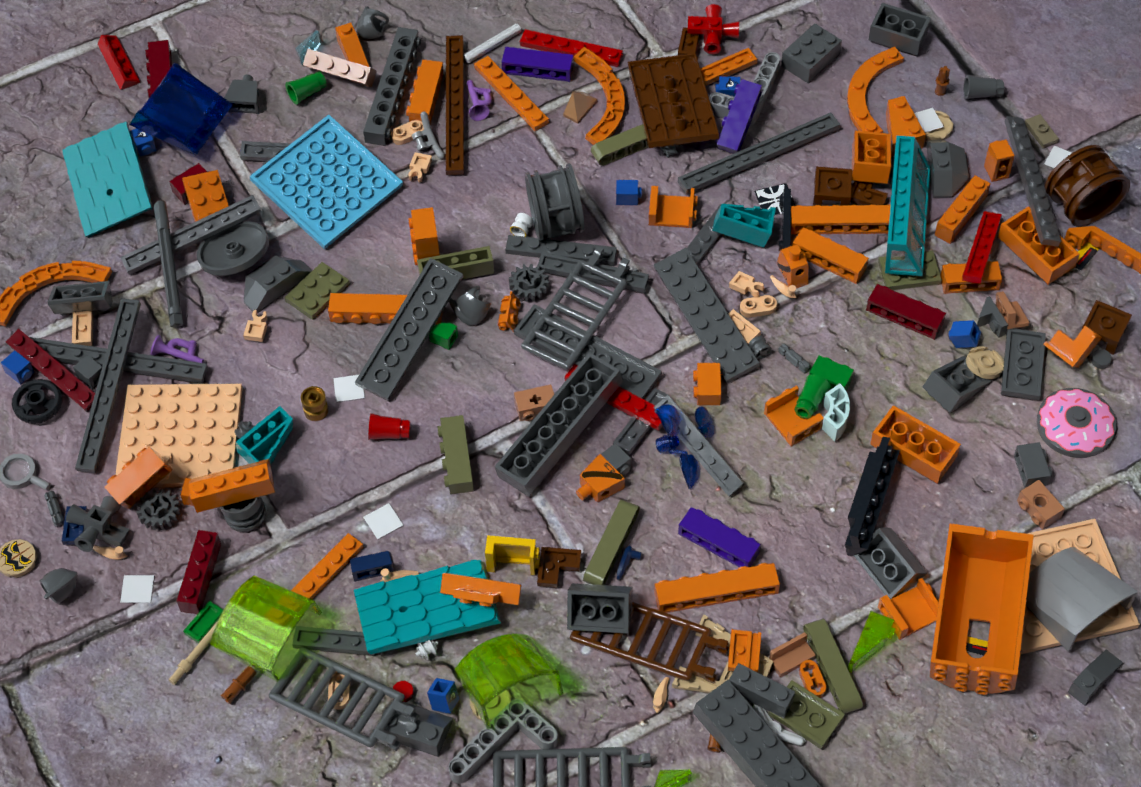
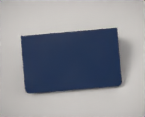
[350,551,393,582]

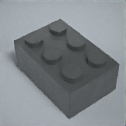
[868,3,931,55]
[781,23,842,83]

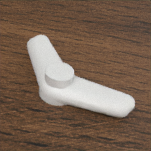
[753,704,806,746]

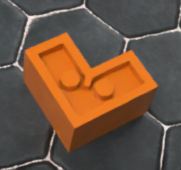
[1043,326,1102,368]

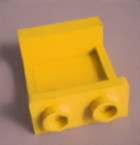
[485,535,540,575]

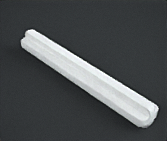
[464,24,521,63]

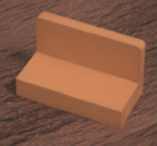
[995,291,1029,329]
[769,632,816,678]

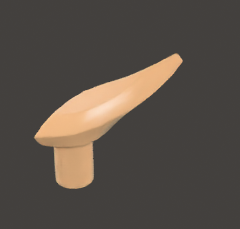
[770,275,796,298]
[93,545,128,559]
[380,569,419,582]
[653,677,669,713]

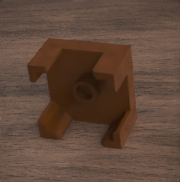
[813,166,852,206]
[1082,300,1132,355]

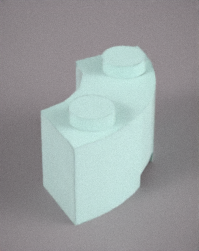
[822,384,850,442]

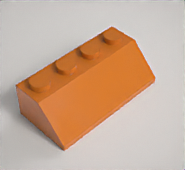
[188,459,275,513]

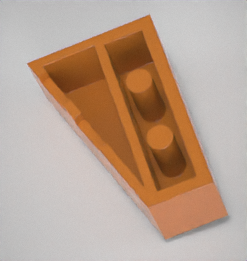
[886,96,926,157]

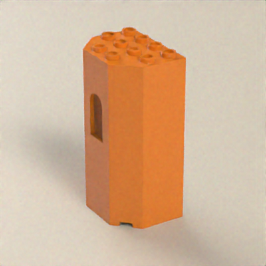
[930,523,1034,695]

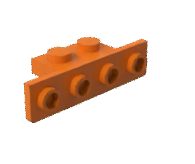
[440,573,522,607]

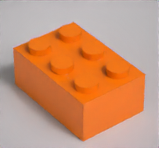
[852,130,891,184]
[408,207,440,266]
[104,447,173,509]

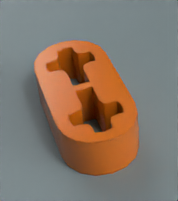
[799,660,826,698]

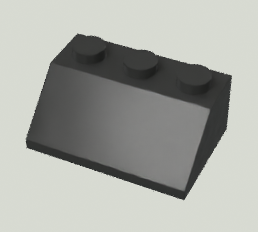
[47,281,113,315]
[854,528,927,599]
[567,583,632,633]
[380,701,453,757]

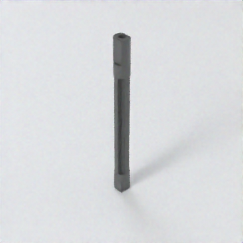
[154,201,183,328]

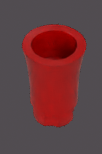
[368,413,410,440]

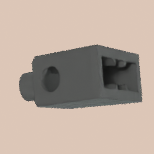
[223,74,259,114]

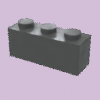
[729,663,795,719]

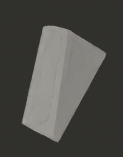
[1026,547,1138,651]

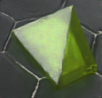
[654,770,692,787]

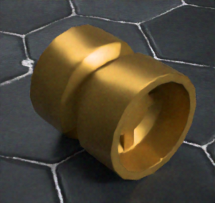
[300,386,329,421]

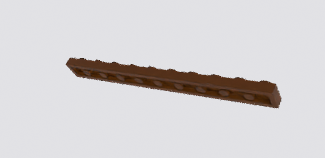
[446,35,464,175]

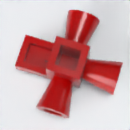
[687,4,739,54]

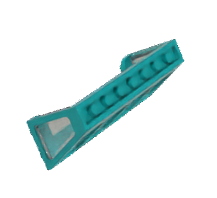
[885,136,930,276]

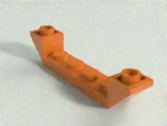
[1064,226,1141,274]

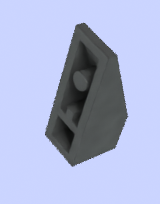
[1068,650,1123,706]

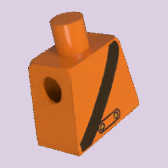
[777,245,808,288]
[576,454,625,502]

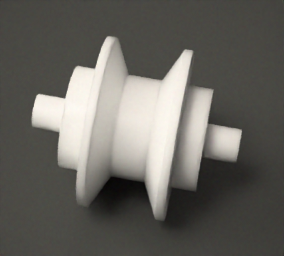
[415,640,438,660]

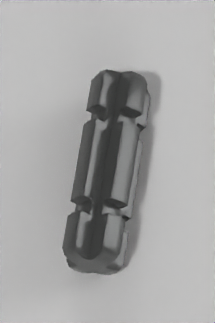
[778,343,810,373]
[44,491,64,527]

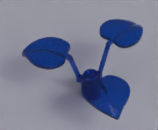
[654,404,715,489]

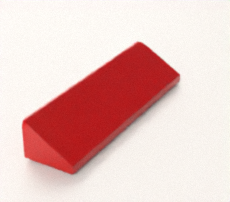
[98,35,140,90]

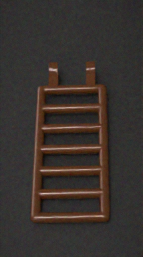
[570,602,729,684]

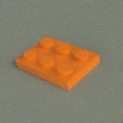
[182,170,229,222]

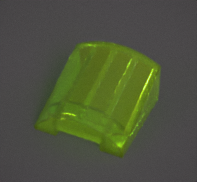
[210,576,322,682]
[454,634,564,729]

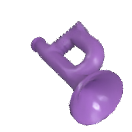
[467,80,492,121]
[150,335,204,363]

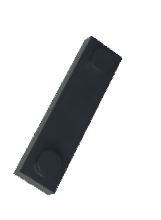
[779,189,791,251]

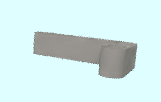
[709,52,780,125]
[448,699,558,784]

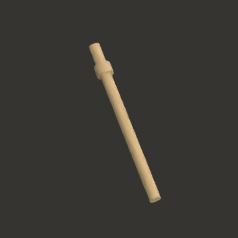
[168,587,252,685]

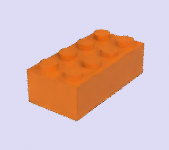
[998,206,1080,285]
[870,405,961,484]

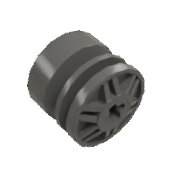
[220,496,266,532]

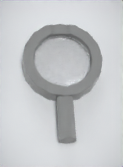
[0,454,51,490]

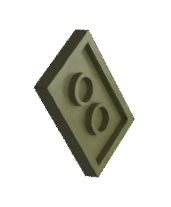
[878,251,942,290]
[285,262,350,320]
[768,680,845,749]

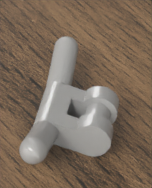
[412,112,445,159]

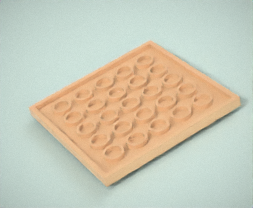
[115,384,243,488]
[1020,519,1140,654]

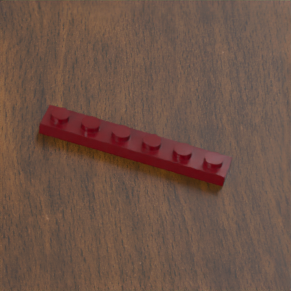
[6,328,95,412]

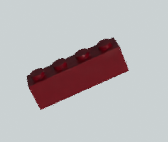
[145,40,175,105]
[866,284,946,340]
[176,530,221,614]

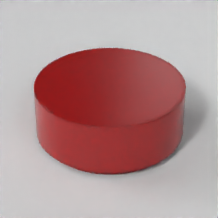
[393,681,414,702]

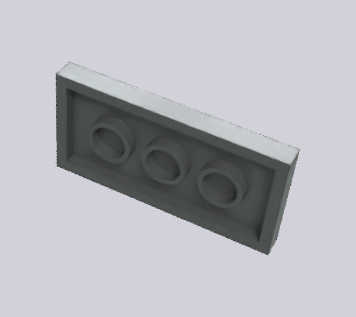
[1000,328,1046,400]

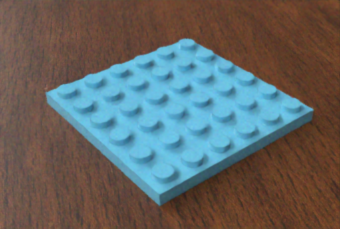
[250,115,403,249]

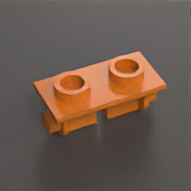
[498,291,521,332]

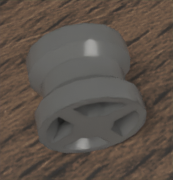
[748,336,772,360]

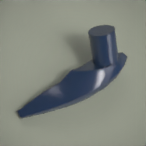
[617,545,641,580]

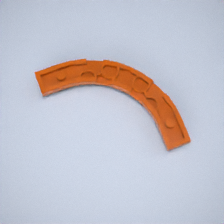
[573,47,625,145]
[847,47,904,133]
[0,261,112,327]

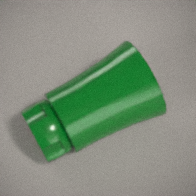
[285,71,327,105]
[794,374,831,419]

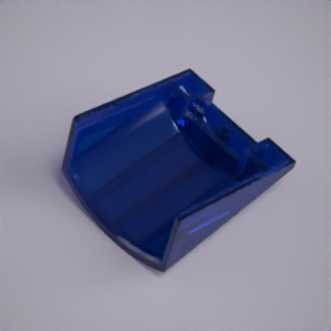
[129,63,233,156]

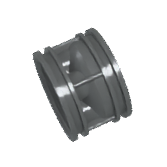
[525,163,585,241]

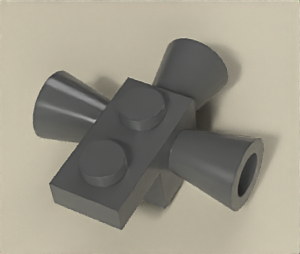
[66,496,130,552]

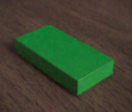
[183,601,225,644]

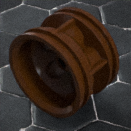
[1045,145,1130,227]

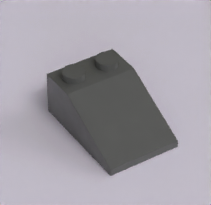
[922,356,991,413]

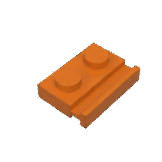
[727,629,761,673]

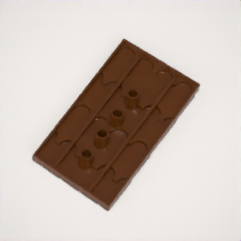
[628,53,719,148]

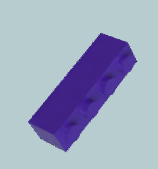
[501,47,573,82]
[716,79,763,154]
[678,507,761,568]

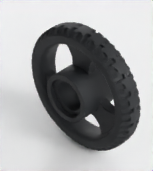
[12,379,62,424]

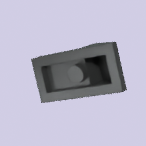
[977,296,1008,338]

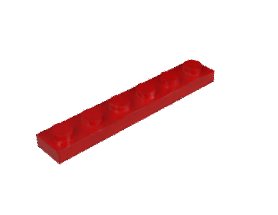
[520,29,623,67]
[962,211,1002,284]
[564,364,665,431]

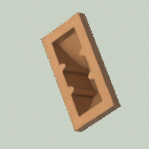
[563,91,597,124]

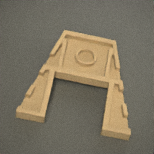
[672,614,773,693]

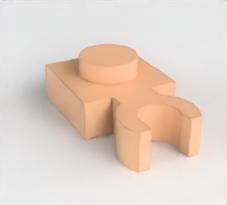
[408,152,432,183]
[729,271,764,297]
[243,310,267,342]

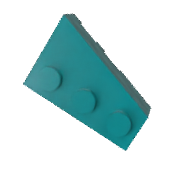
[712,204,776,248]
[236,406,293,465]

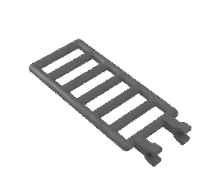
[521,246,630,370]
[269,647,420,751]
[493,747,651,787]

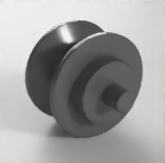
[661,144,680,157]
[234,421,254,439]

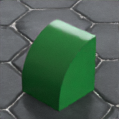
[429,323,459,350]

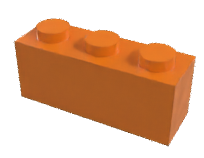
[940,261,1002,294]

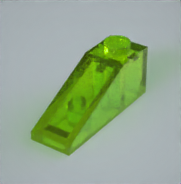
[848,611,896,673]

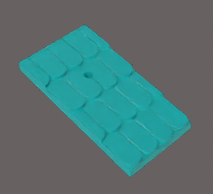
[62,122,153,238]
[354,560,501,655]

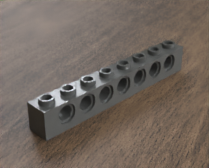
[363,27,421,146]

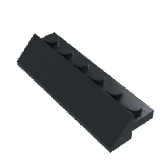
[845,437,900,556]

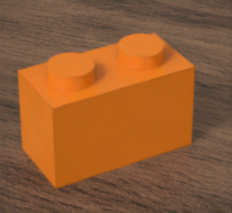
[984,139,1015,182]
[693,363,721,405]

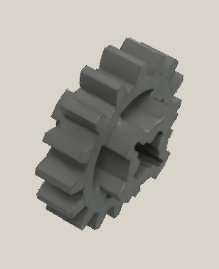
[509,264,549,301]
[136,488,180,530]

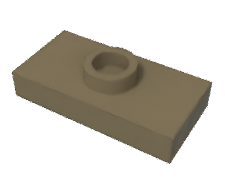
[1025,114,1059,148]

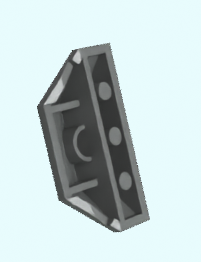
[925,140,969,199]
[244,255,312,313]

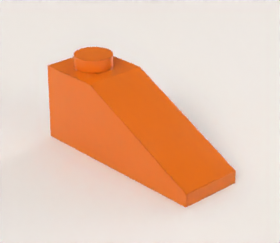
[335,22,369,67]

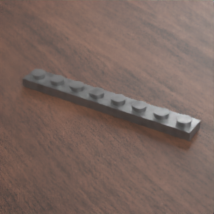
[120,195,262,275]

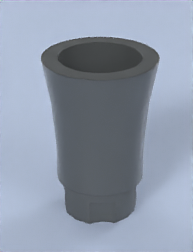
[963,75,1004,99]

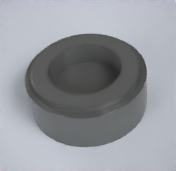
[1091,349,1112,369]

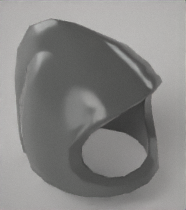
[356,6,389,39]
[448,286,491,325]
[39,568,78,604]

